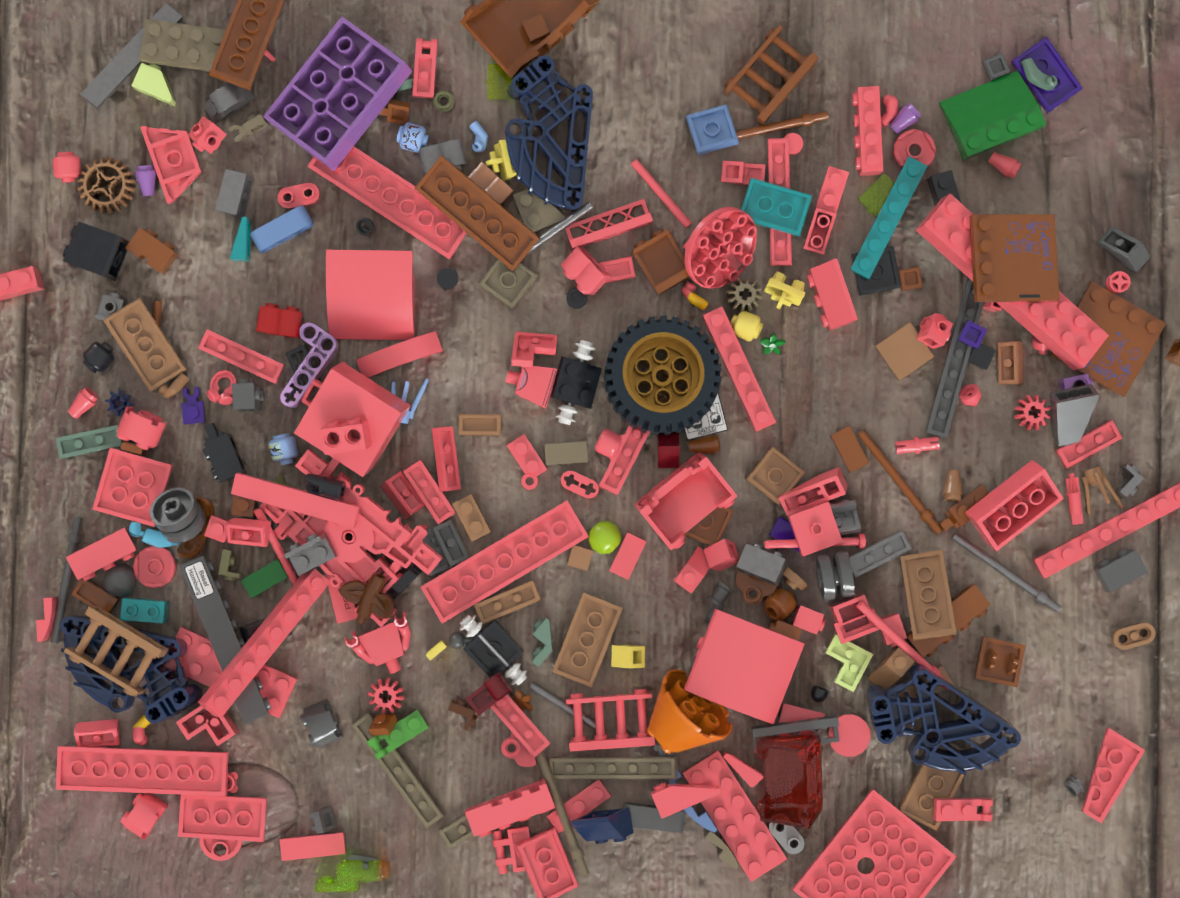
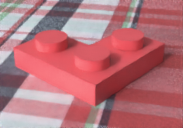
[511,332,557,367]

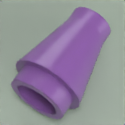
[889,103,921,134]
[135,165,156,196]

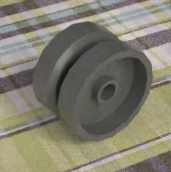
[150,487,206,543]
[816,551,855,602]

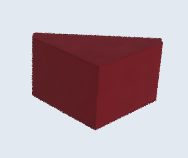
[657,432,680,468]

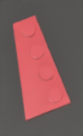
[1081,727,1145,823]

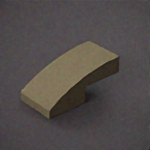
[704,830,739,869]

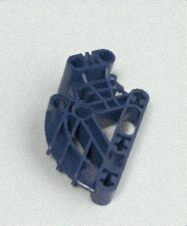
[504,55,593,211]
[60,615,202,723]
[866,665,1021,775]

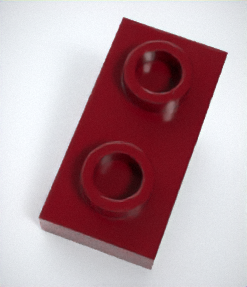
[465,672,513,716]

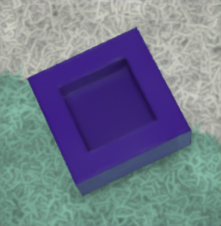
[957,320,987,349]

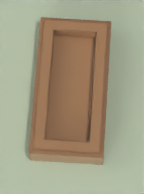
[458,414,501,436]

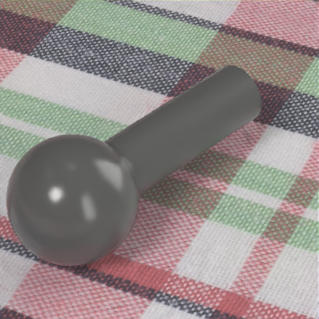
[448,632,474,649]

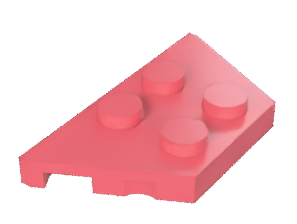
[140,126,202,205]

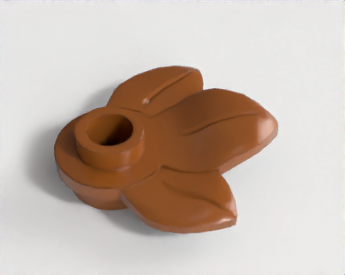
[736,571,777,605]

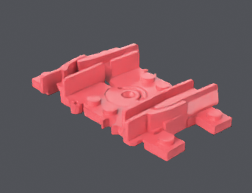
[259,449,443,627]

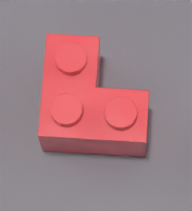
[176,706,240,746]

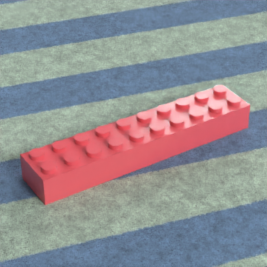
[916,194,1109,371]

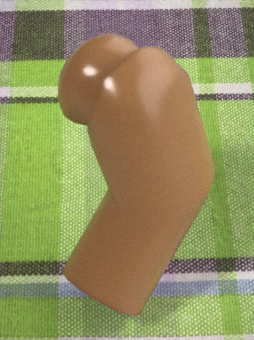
[158,373,189,399]

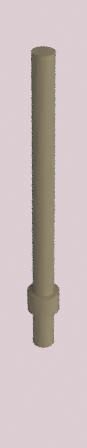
[537,751,589,876]

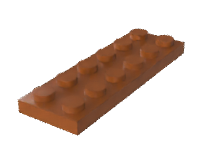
[209,0,285,90]
[414,155,540,271]

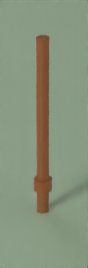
[735,111,829,139]
[857,430,943,535]

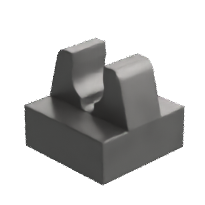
[309,806,336,834]

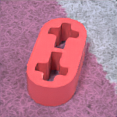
[561,471,599,499]

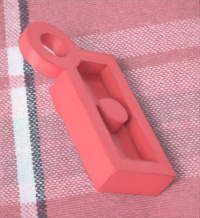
[507,434,547,490]

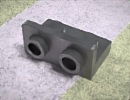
[284,533,337,576]

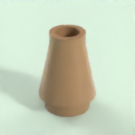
[942,470,963,502]

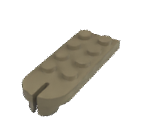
[139,19,226,72]

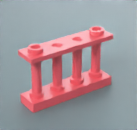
[566,689,655,751]

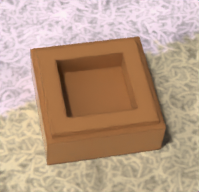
[567,545,593,571]

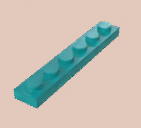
[850,156,927,279]

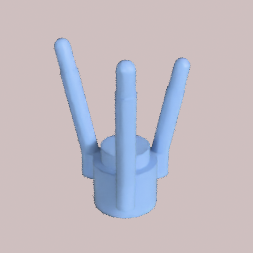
[391,378,429,424]

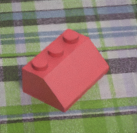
[806,258,858,331]

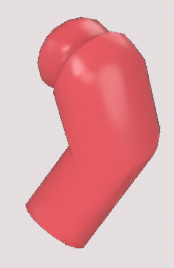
[881,95,898,128]

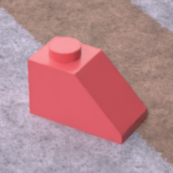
[673,546,709,594]

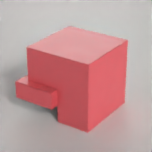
[829,593,880,644]

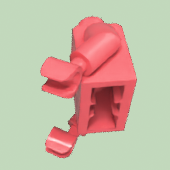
[344,612,411,674]

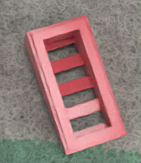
[722,751,764,788]

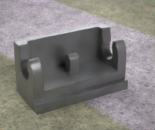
[215,169,254,218]

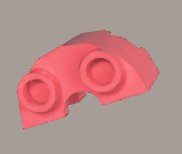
[120,793,168,840]

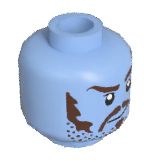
[397,122,429,153]

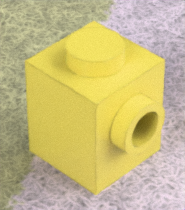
[611,645,645,668]

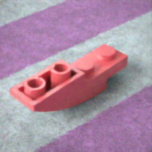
[803,166,849,255]

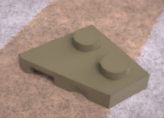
[513,189,565,233]

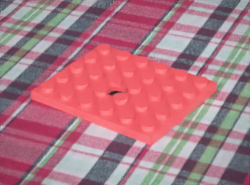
[792,789,957,898]

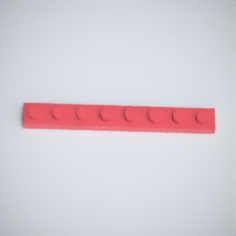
[1033,482,1180,579]

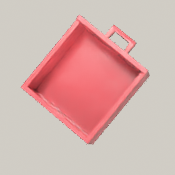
[294,361,411,477]

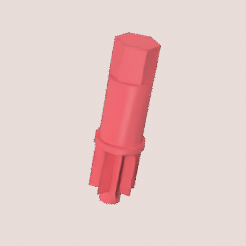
[1065,473,1084,525]

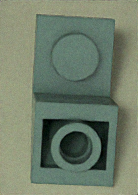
[532,617,553,667]

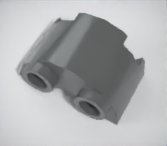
[300,699,344,748]

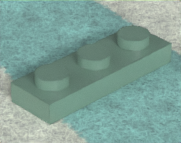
[55,425,123,459]

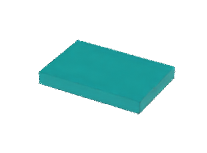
[741,178,812,237]

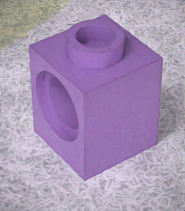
[1058,374,1094,390]

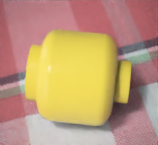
[730,311,763,342]

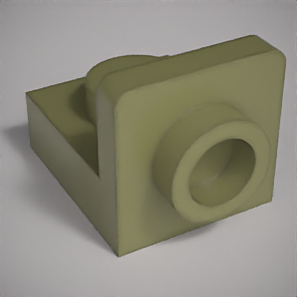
[218,549,243,581]

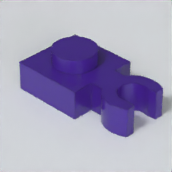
[181,387,206,425]

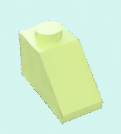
[132,63,176,107]

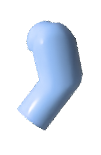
[469,121,489,153]

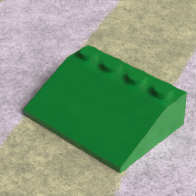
[939,70,1047,161]

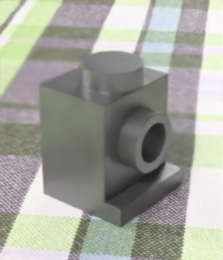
[95,292,128,321]

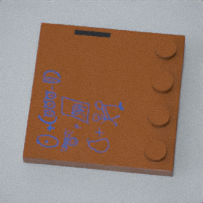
[969,214,1060,302]
[1049,281,1166,397]

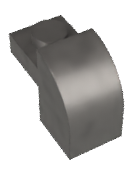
[203,83,255,123]

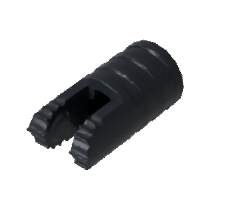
[305,473,346,501]

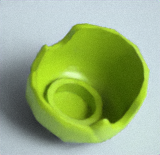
[588,521,622,554]

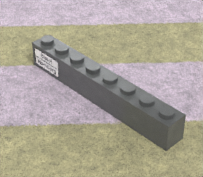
[179,556,272,725]

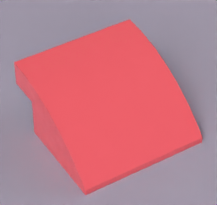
[326,250,416,340]
[684,609,804,724]

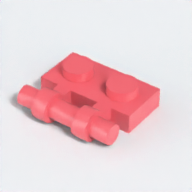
[492,825,530,874]

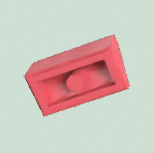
[381,471,425,519]
[226,518,271,547]
[74,719,121,747]

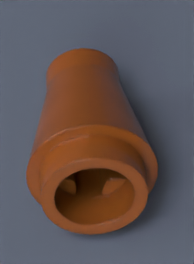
[689,434,720,455]

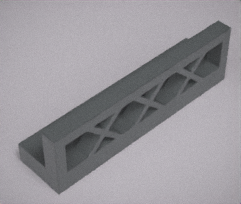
[751,715,840,753]

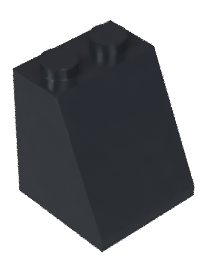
[63,221,129,282]

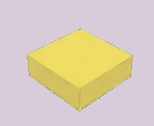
[426,640,448,661]

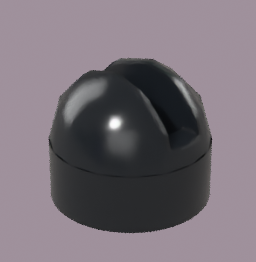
[356,218,374,235]
[811,685,829,703]

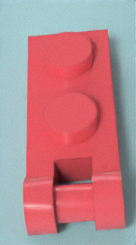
[412,38,438,98]
[933,797,993,821]

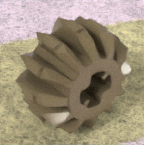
[727,277,763,312]

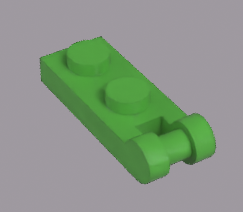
[367,710,428,760]

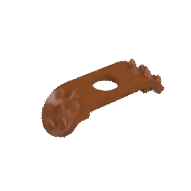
[177,497,214,558]

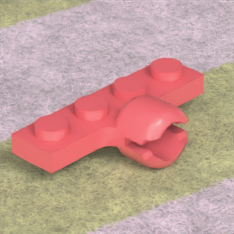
[595,423,650,496]

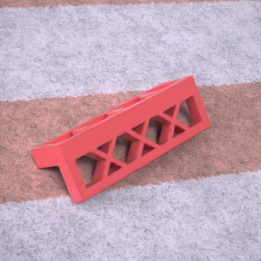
[565,199,653,251]

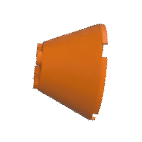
[647,669,732,754]

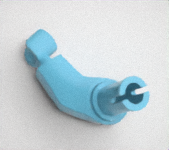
[129,522,180,548]

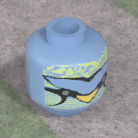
[269,433,299,465]

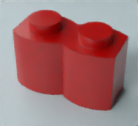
[256,303,304,339]

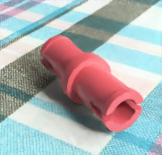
[895,436,940,455]

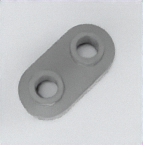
[768,815,804,854]

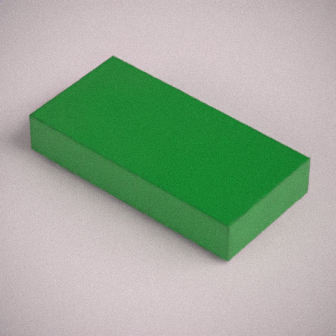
[241,559,288,599]

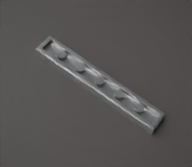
[81,3,183,110]

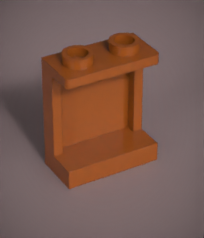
[632,229,690,296]

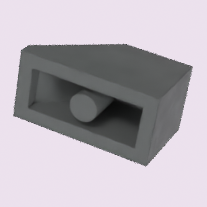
[1098,227,1151,272]

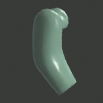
[1022,58,1058,91]

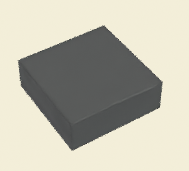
[982,53,1011,81]

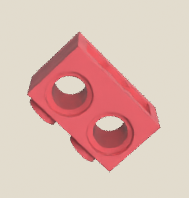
[320,418,372,455]

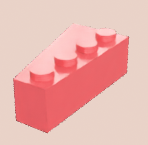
[465,778,555,838]

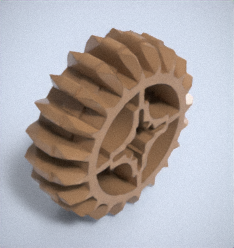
[78,157,136,214]

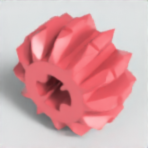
[1014,395,1051,431]
[368,677,405,714]

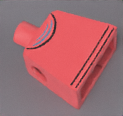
[505,366,558,409]

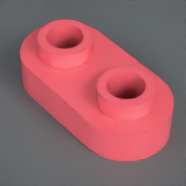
[277,183,320,209]

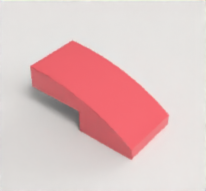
[721,161,766,186]
[36,597,58,642]

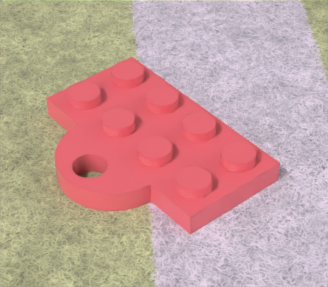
[178,795,268,861]

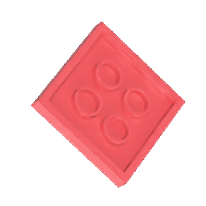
[92,448,173,527]

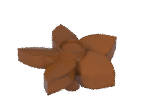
[512,689,534,711]

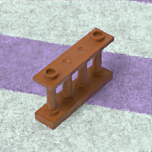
[724,25,819,125]

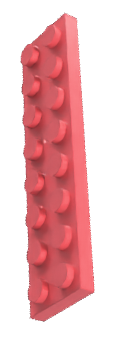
[307,146,467,260]
[421,500,589,623]
[56,746,229,796]

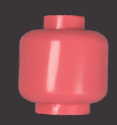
[52,152,82,183]

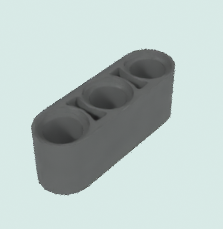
[623,802,685,833]

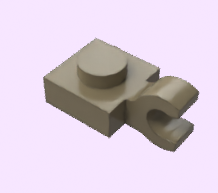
[228,114,268,142]

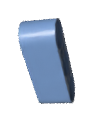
[250,205,314,253]

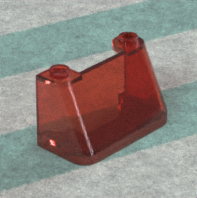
[755,734,823,829]

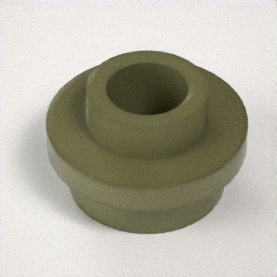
[433,91,455,112]

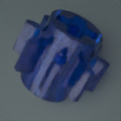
[105,390,134,416]

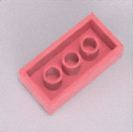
[965,460,1064,552]

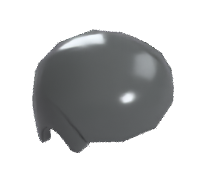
[103,563,137,598]

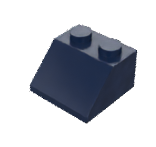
[571,808,634,844]

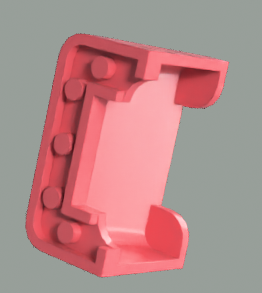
[634,452,737,550]

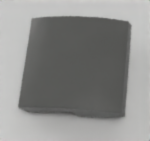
[423,520,470,577]

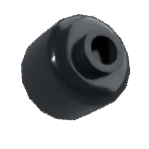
[83,341,115,373]

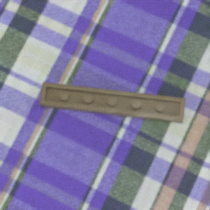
[352,712,444,829]
[549,757,677,779]

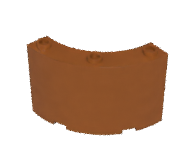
[460,0,600,78]

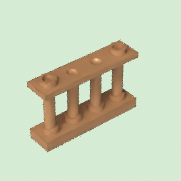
[64,606,168,696]

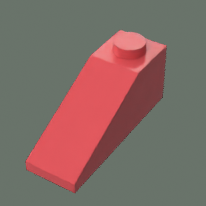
[778,467,848,516]
[651,782,721,819]

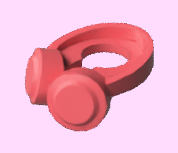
[206,370,237,405]

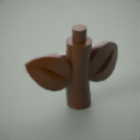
[338,573,394,624]

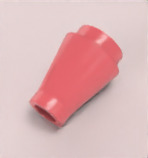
[988,151,1022,179]
[68,387,99,419]

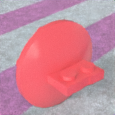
[683,207,757,289]

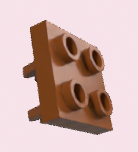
[974,636,1026,687]

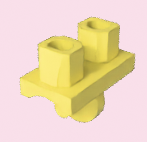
[485,140,517,182]
[764,272,806,309]

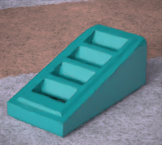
[230,217,251,262]

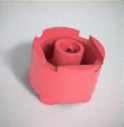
[117,406,167,450]

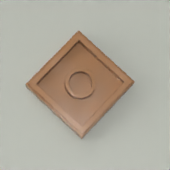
[874,322,934,381]
[746,446,806,506]

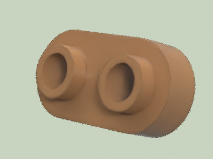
[1112,622,1156,650]

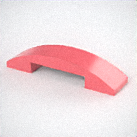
[356,331,443,378]

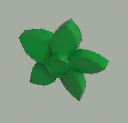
[760,332,786,355]

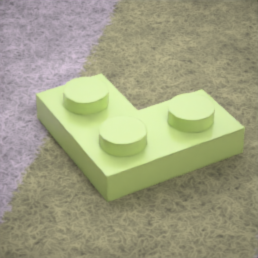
[825,634,873,692]

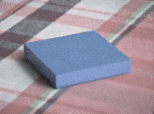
[686,104,739,155]

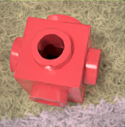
[188,116,227,154]
[916,313,953,349]

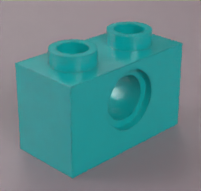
[120,597,170,623]

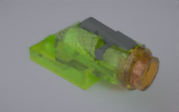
[315,854,390,892]

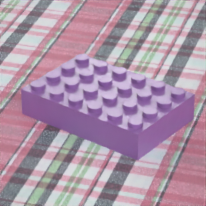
[263,17,412,172]

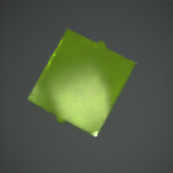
[486,64,522,99]
[858,173,894,218]

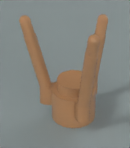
[1081,466,1124,515]

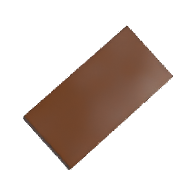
[830,426,869,473]
[71,578,120,614]

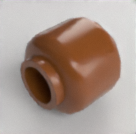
[765,589,796,620]

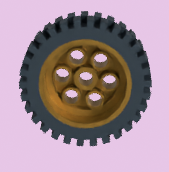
[604,315,722,435]

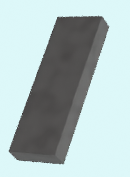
[849,530,912,578]

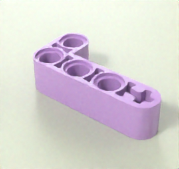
[280,323,339,408]

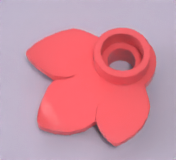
[501,732,536,767]

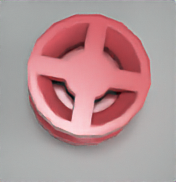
[1105,271,1131,294]

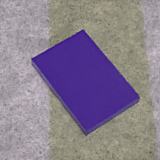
[1011,37,1083,113]

